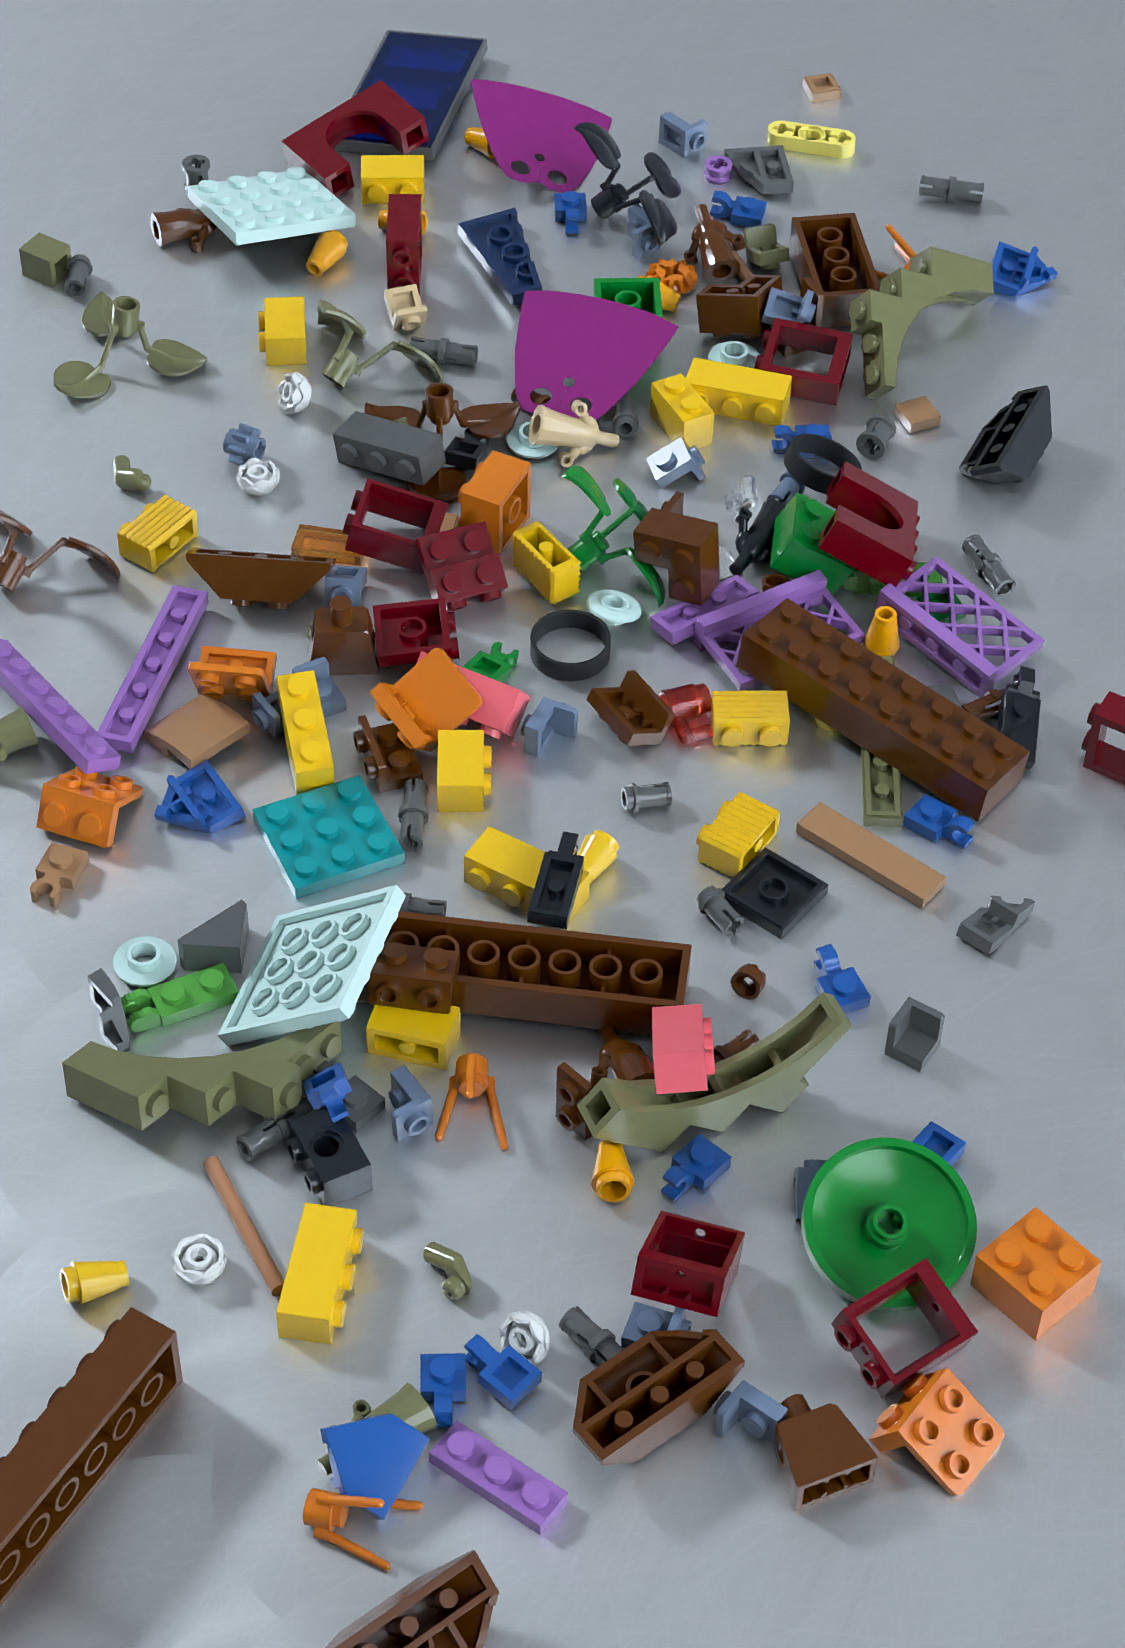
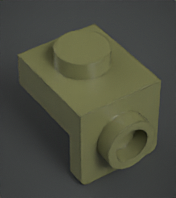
[744,223,790,270]

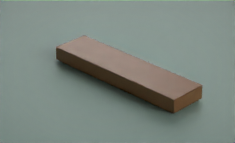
[796,802,946,908]

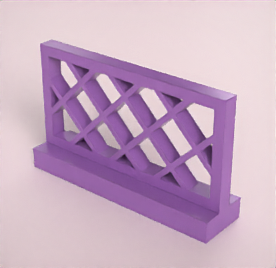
[876,556,1045,698]
[693,570,865,691]

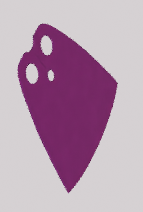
[471,79,612,193]
[515,290,679,420]

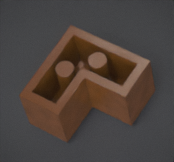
[696,275,783,339]
[633,508,720,606]

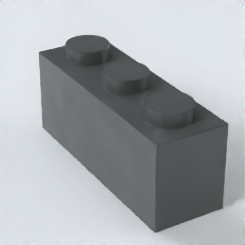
[333,411,446,486]

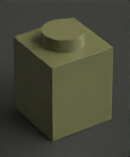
[19,232,72,288]

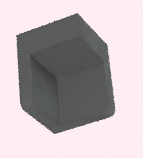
[884,997,945,1072]

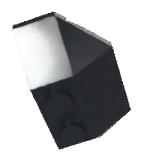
[959,385,1052,484]

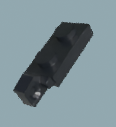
[997,666,1041,769]
[527,831,584,930]

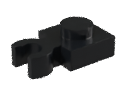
[444,428,490,471]

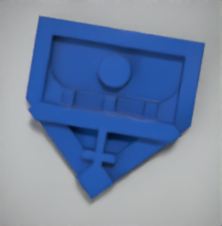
[991,241,1058,297]
[154,760,246,834]
[320,1413,430,1520]

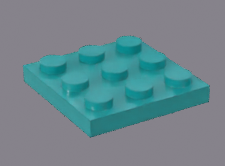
[252,775,405,899]

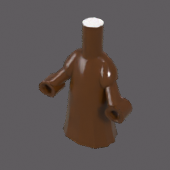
[684,204,746,283]
[150,208,217,253]
[589,1025,655,1087]

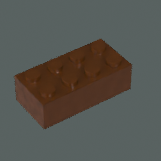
[789,213,880,328]

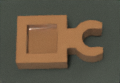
[30,842,89,908]

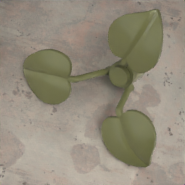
[53,291,207,399]
[317,299,444,388]

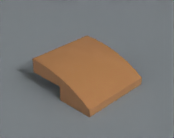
[143,694,250,769]

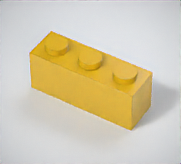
[686,357,792,426]
[277,670,334,795]
[464,826,590,925]
[276,1203,364,1345]

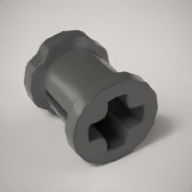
[182,155,210,195]
[856,414,896,459]

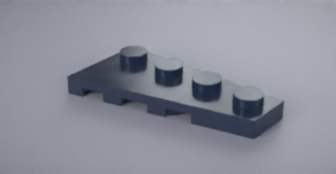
[458,208,542,306]

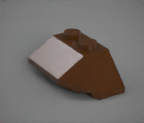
[186,548,336,609]
[573,1329,745,1465]
[325,1550,499,1648]

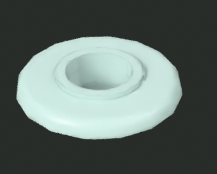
[708,341,760,368]
[506,421,558,459]
[585,590,642,625]
[112,936,177,987]

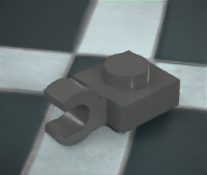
[313,1060,385,1133]

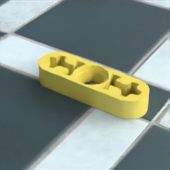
[767,120,856,158]

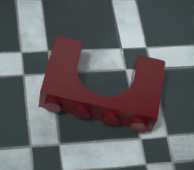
[281,80,429,197]
[819,461,920,587]

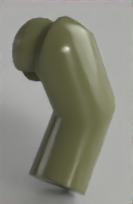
[113,455,151,493]
[423,1242,473,1301]

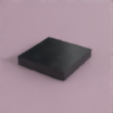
[722,847,829,940]

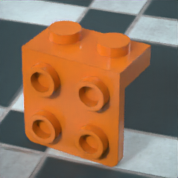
[188,646,277,702]
[369,648,483,752]
[36,766,143,848]
[869,1368,1004,1496]

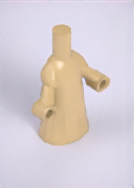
[528,400,619,468]

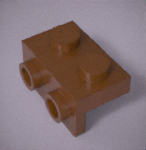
[586,670,674,747]
[369,942,460,1014]

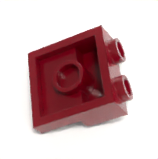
[415,521,508,612]
[372,598,460,667]

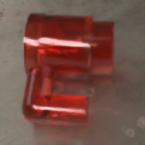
[658,683,713,745]

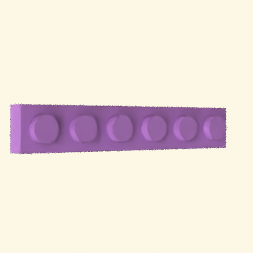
[97,585,209,753]
[0,639,121,774]

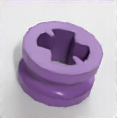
[704,155,732,185]

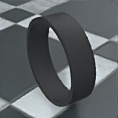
[784,433,862,495]
[530,609,611,681]

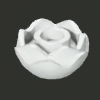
[278,371,311,414]
[236,458,280,496]
[171,1233,227,1286]
[499,1310,551,1365]

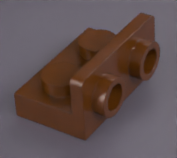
[353,715,424,794]

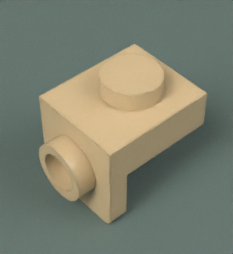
[383,284,428,331]

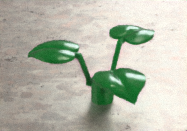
[562,465,666,608]

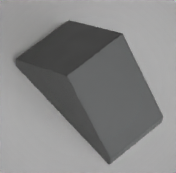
[177,899,249,973]

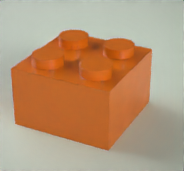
[458,450,531,557]
[970,1207,1102,1341]

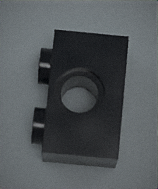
[286,1106,373,1206]

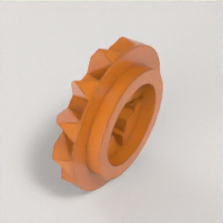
[646,257,698,294]

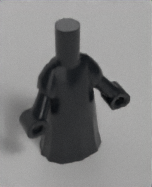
[729,499,786,576]

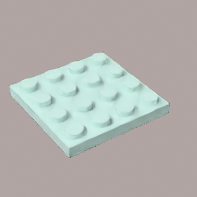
[188,167,356,245]
[217,885,406,1046]

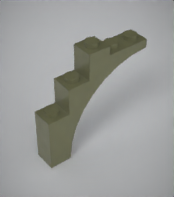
[849,246,994,400]
[577,992,852,1153]
[62,1021,342,1131]

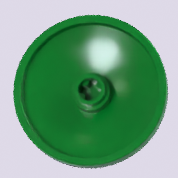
[801,1137,977,1312]

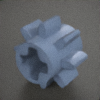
[223,423,266,466]

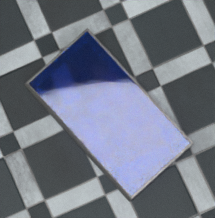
[334,30,488,161]

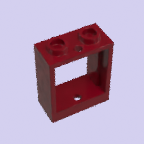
[386,194,422,294]
[754,318,853,406]
[342,478,449,575]
[1081,691,1125,784]
[630,1211,745,1317]
[831,1258,978,1399]

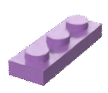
[650,575,759,645]
[429,1420,568,1535]

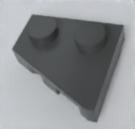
[724,145,794,195]

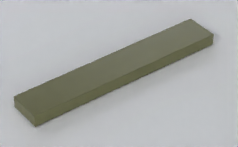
[860,656,903,827]

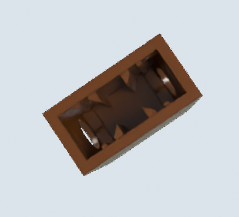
[308,596,379,675]
[773,1394,878,1511]

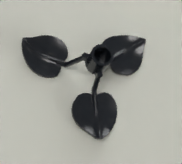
[573,122,681,246]

